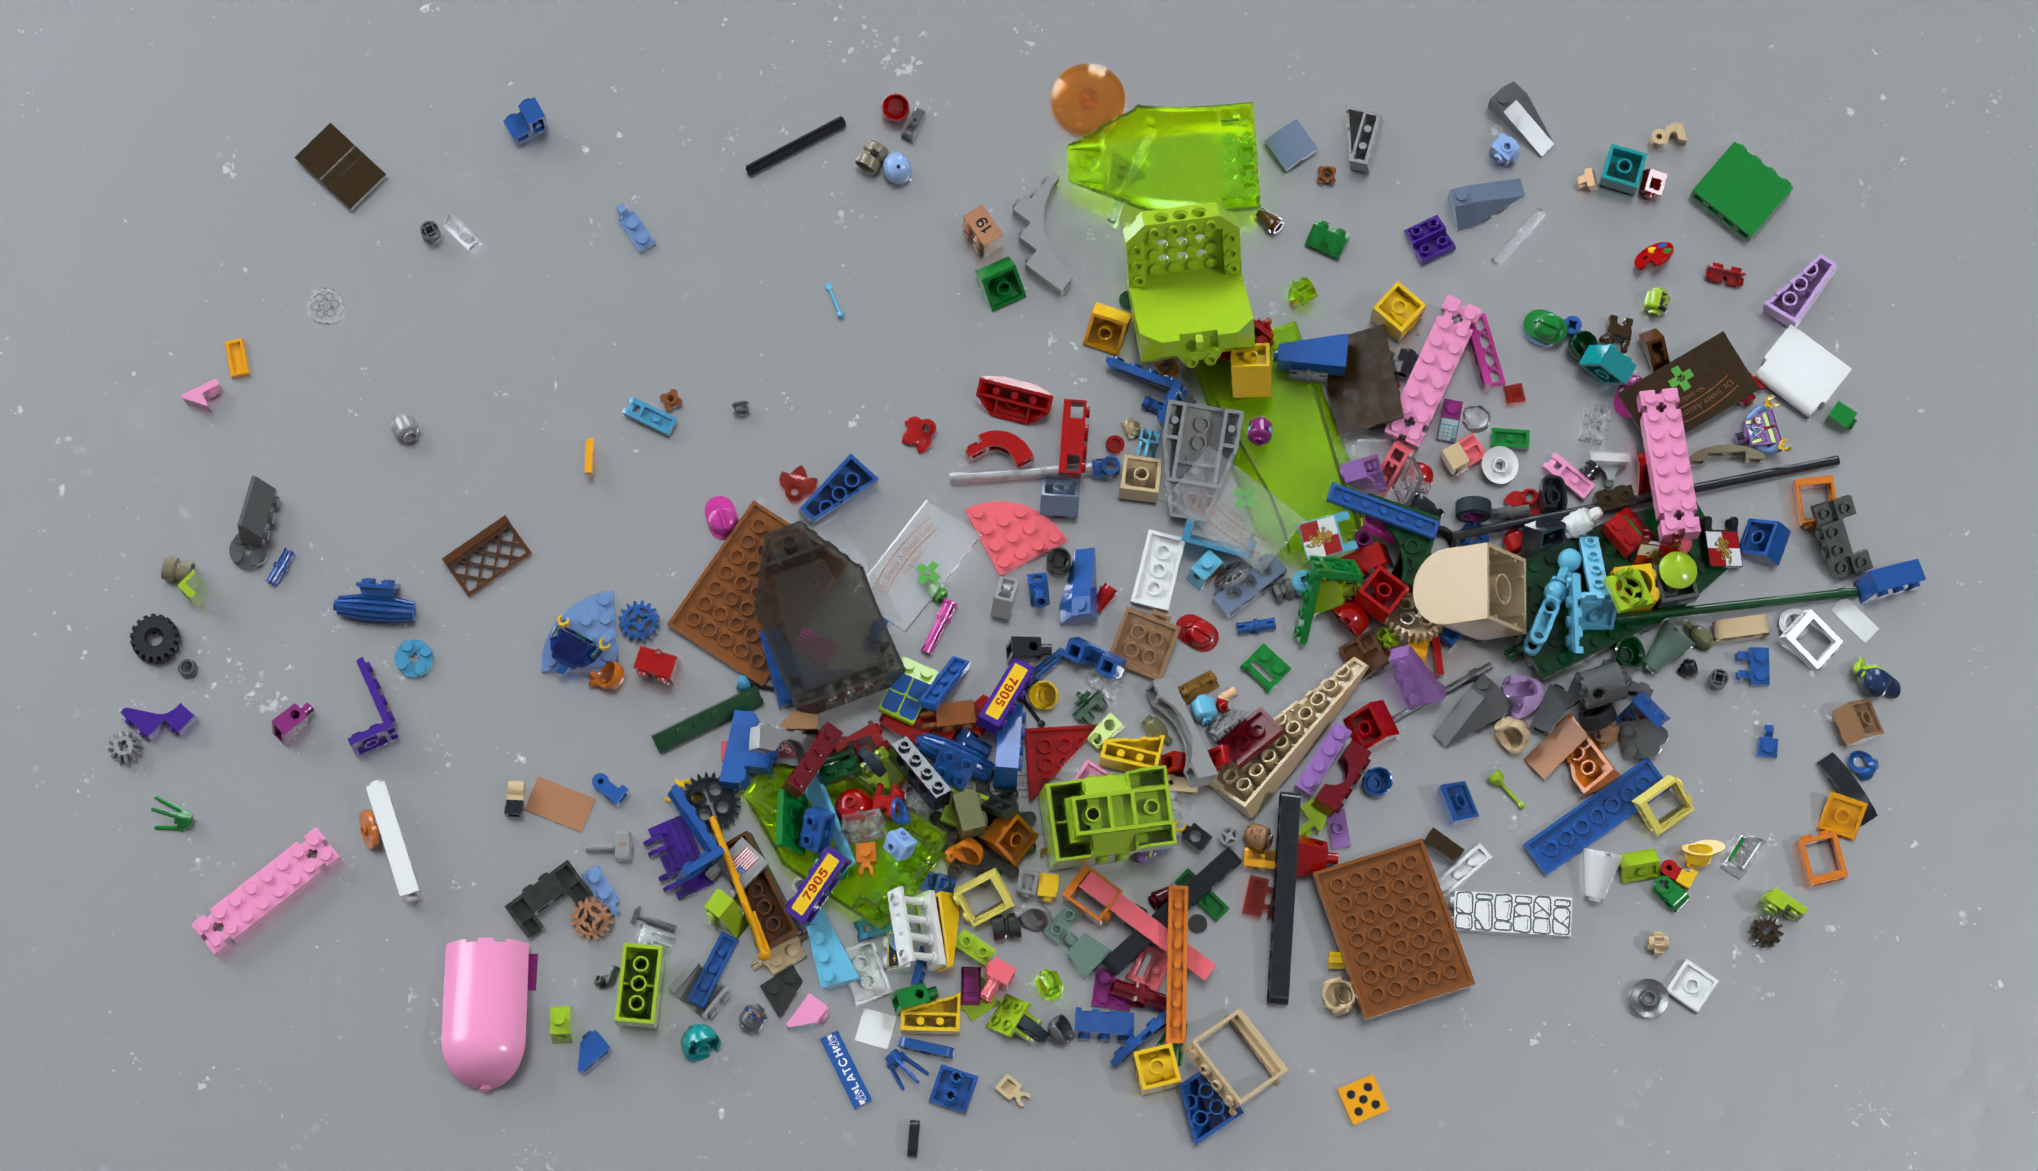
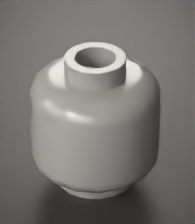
[391,414,419,443]

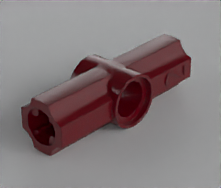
[1109,978,1167,1012]

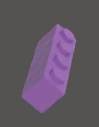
[1293,722,1352,800]

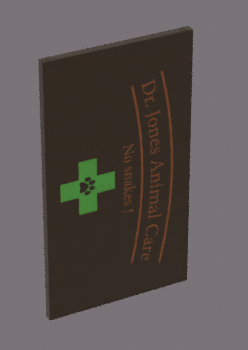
[1618,331,1760,434]

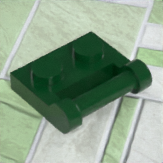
[819,746,862,787]

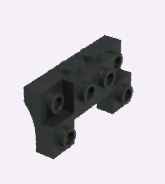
[1810,495,1873,580]
[504,860,592,940]

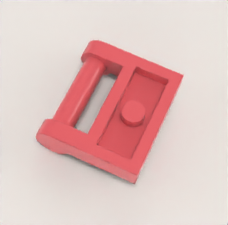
[1125,945,1167,992]

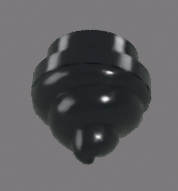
[1677,658,1698,677]

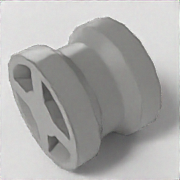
[1219,827,1239,848]

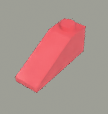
[1374,440,1415,498]

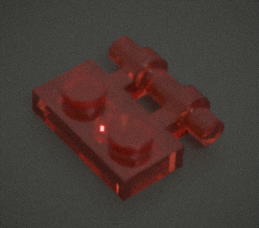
[1242,875,1274,921]

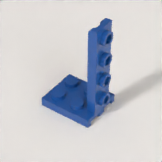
[1106,356,1188,430]
[668,784,725,886]

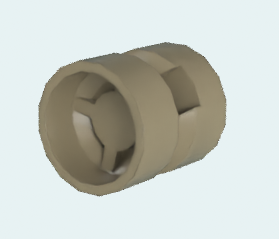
[855,139,889,175]
[161,555,195,583]

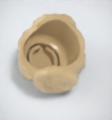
[1494,716,1531,755]
[1322,977,1357,1016]

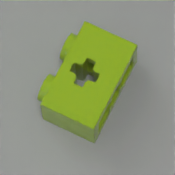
[955,928,996,969]

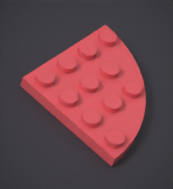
[965,501,1068,576]

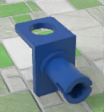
[1027,572,1050,608]

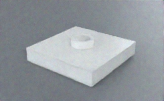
[1666,959,1719,1013]

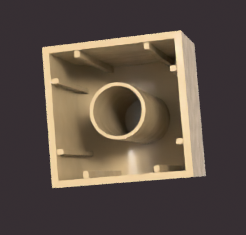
[1413,542,1527,640]

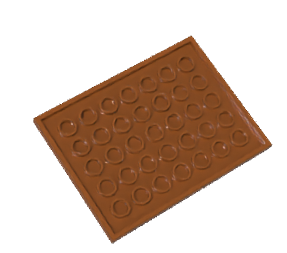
[667,500,849,687]
[1312,838,1475,1020]

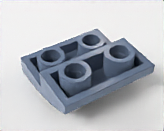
[1264,119,1318,171]

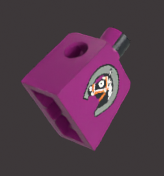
[272,702,314,746]

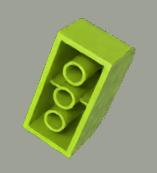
[615,943,665,1029]

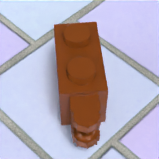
[920,700,976,733]

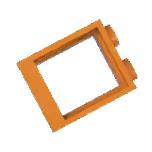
[1792,475,1837,530]
[1795,830,1848,888]
[1062,864,1123,926]

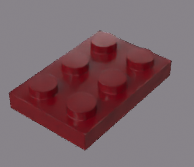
[1216,707,1285,769]

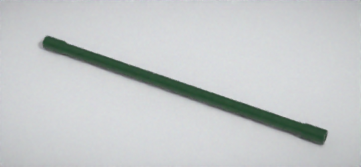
[1615,586,1858,625]

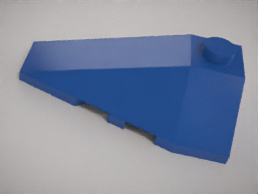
[1059,547,1098,626]

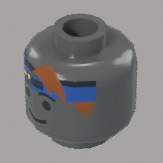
[738,1003,767,1034]

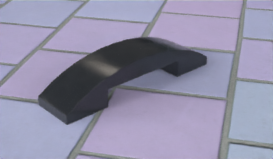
[1817,752,1878,827]

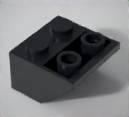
[1521,516,1566,560]

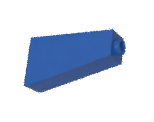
[1273,334,1349,376]

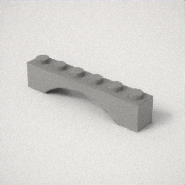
[1146,677,1218,788]

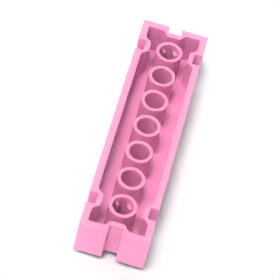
[1384,294,1482,450]
[1636,388,1701,542]
[191,827,342,958]

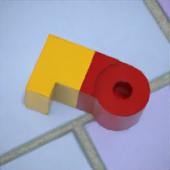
[1660,859,1698,892]

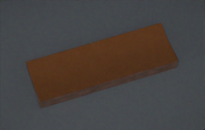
[719,831,804,950]

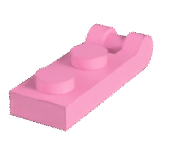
[1542,453,1596,500]

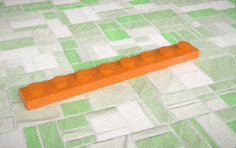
[1166,885,1188,1044]

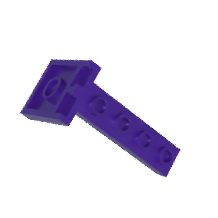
[348,657,400,758]

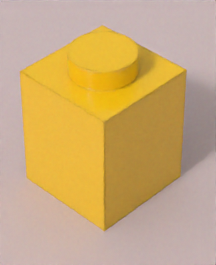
[1037,873,1059,903]

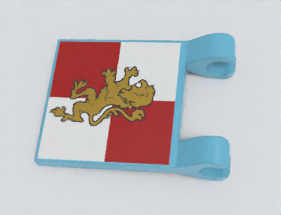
[1298,510,1358,561]

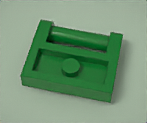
[1240,643,1292,694]

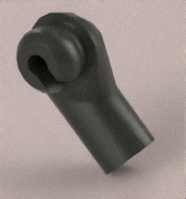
[594,965,620,988]

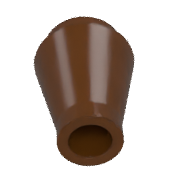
[1256,207,1284,234]

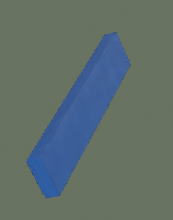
[1326,482,1440,541]

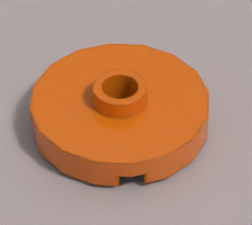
[359,809,380,849]

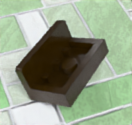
[1592,485,1636,512]

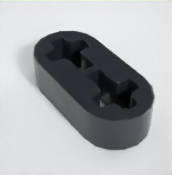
[907,1119,920,1157]

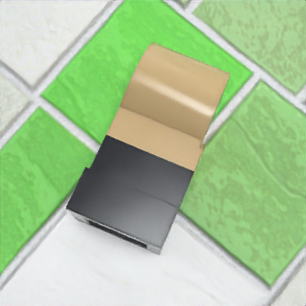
[504,781,525,818]

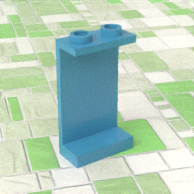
[1181,519,1257,558]

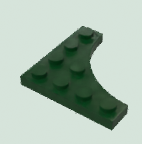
[1368,493,1441,587]

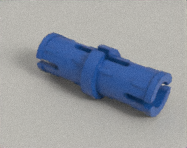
[265,548,295,587]
[1236,617,1276,635]

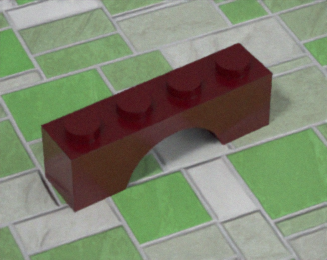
[781,722,843,799]
[1311,740,1372,818]

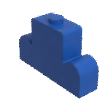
[719,710,779,790]

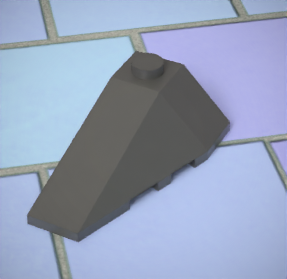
[1488,81,1554,157]
[1433,674,1514,748]

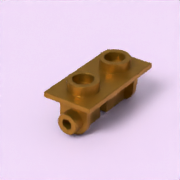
[1178,670,1220,704]

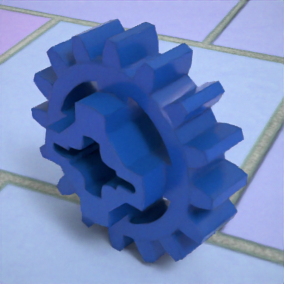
[618,600,660,643]

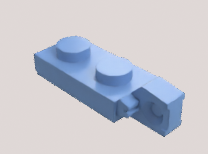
[616,203,656,254]
[581,865,620,918]

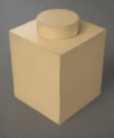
[1440,442,1470,475]

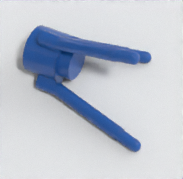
[885,1049,929,1091]

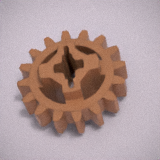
[570,897,613,940]

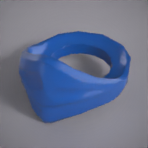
[891,797,911,825]

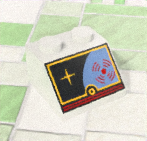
[883,928,911,973]

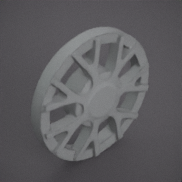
[1215,562,1249,588]

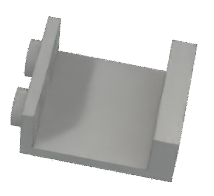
[668,958,731,1021]

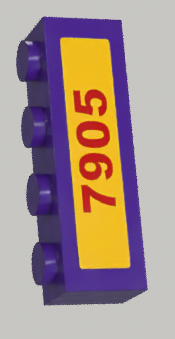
[976,656,1035,735]
[784,846,853,926]

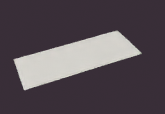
[1831,599,1879,643]

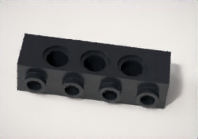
[888,736,952,812]

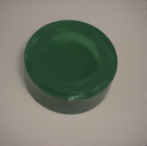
[1119,291,1131,311]

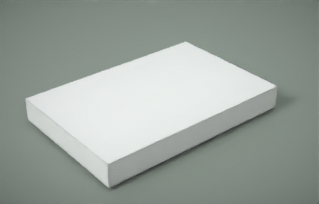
[846,938,893,1007]

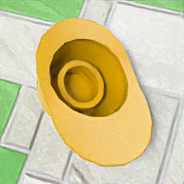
[1681,840,1725,868]

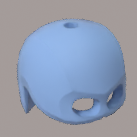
[883,153,912,184]

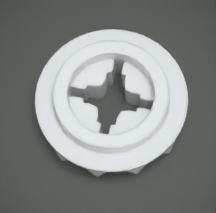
[1778,608,1810,638]

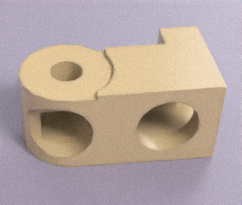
[1167,774,1198,796]

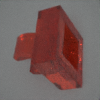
[1503,383,1526,406]

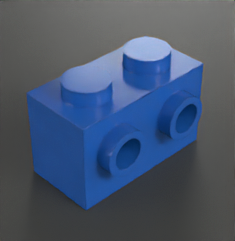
[799,806,836,853]

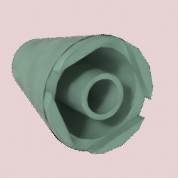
[1644,620,1695,674]

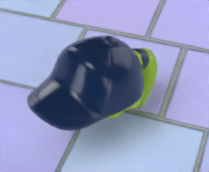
[1853,657,1901,699]

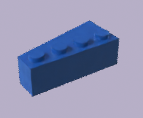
[798,453,879,525]
[993,704,1026,790]

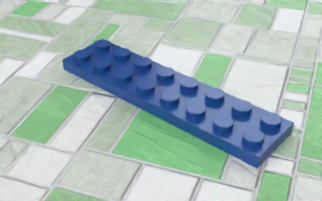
[1523,757,1671,877]

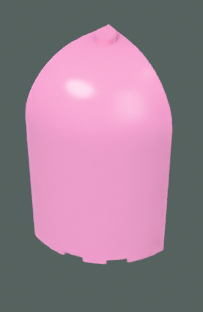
[442,938,529,1093]

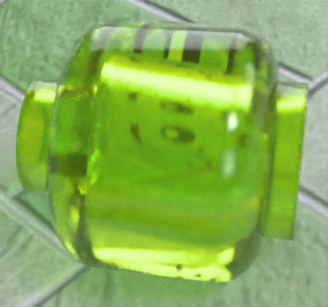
[1035,969,1064,1000]

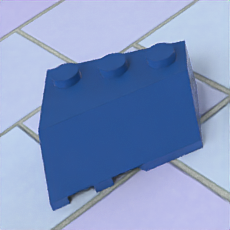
[1179,1071,1245,1146]

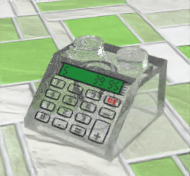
[1719,832,1766,880]

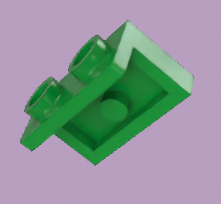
[1305,220,1350,259]

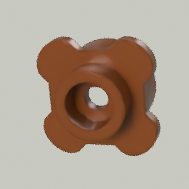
[1317,166,1336,185]
[660,389,682,411]

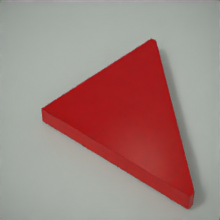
[1025,724,1098,802]

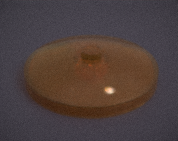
[1051,64,1125,137]

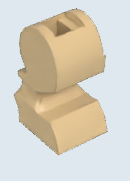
[1650,122,1687,149]

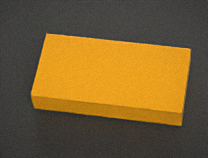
[224,338,250,379]

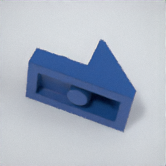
[911,946,939,986]

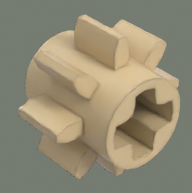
[1647,931,1669,955]

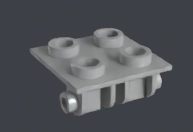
[1205,708,1247,742]

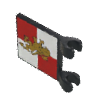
[1699,516,1743,568]

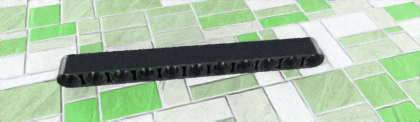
[1267,791,1301,1005]

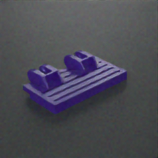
[643,815,714,900]

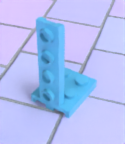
[1578,537,1617,630]

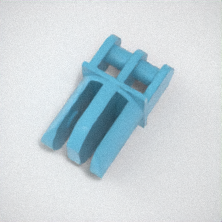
[1135,427,1161,458]

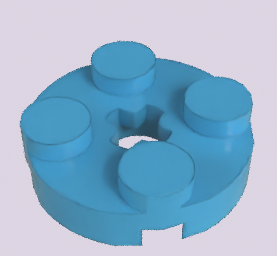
[395,639,434,679]

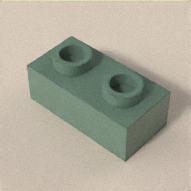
[1043,902,1083,946]

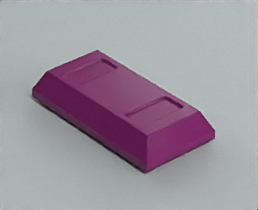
[961,966,981,1006]

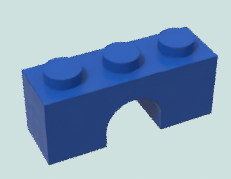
[1063,637,1127,679]

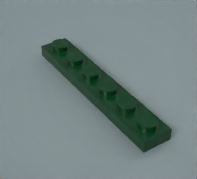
[651,685,764,753]

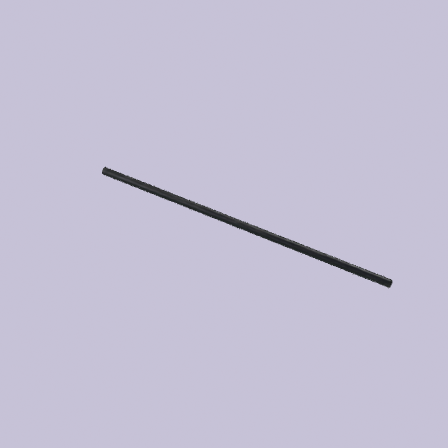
[1451,455,1840,541]

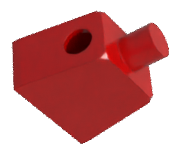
[1296,835,1339,877]

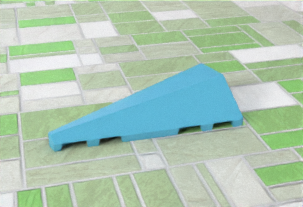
[804,771,856,867]

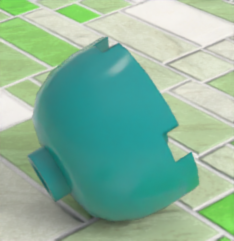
[681,1024,721,1062]

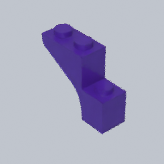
[120,703,198,741]

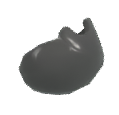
[1047,1014,1074,1046]

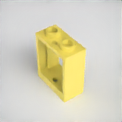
[1632,775,1695,836]
[953,867,1015,927]

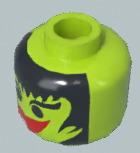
[1643,287,1670,317]

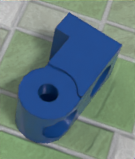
[592,773,630,808]

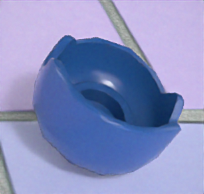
[1362,766,1393,797]

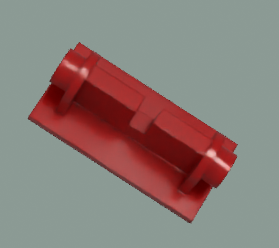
[1705,262,1746,287]

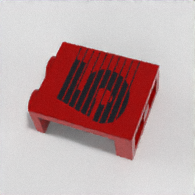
[833,720,891,779]

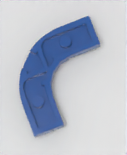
[1110,1010,1166,1067]

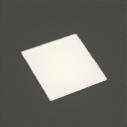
[855,1008,897,1050]

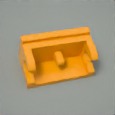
[1242,847,1276,872]

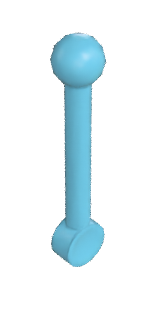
[825,283,845,318]

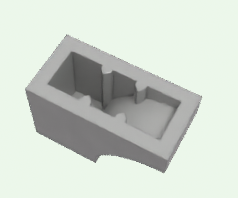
[990,576,1019,620]

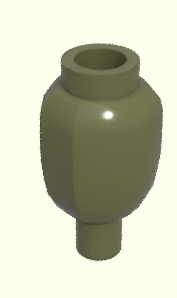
[1684,620,1716,650]
[1142,714,1173,745]

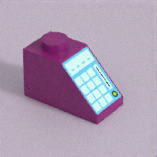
[1436,398,1463,444]

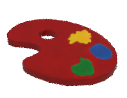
[1634,242,1674,270]

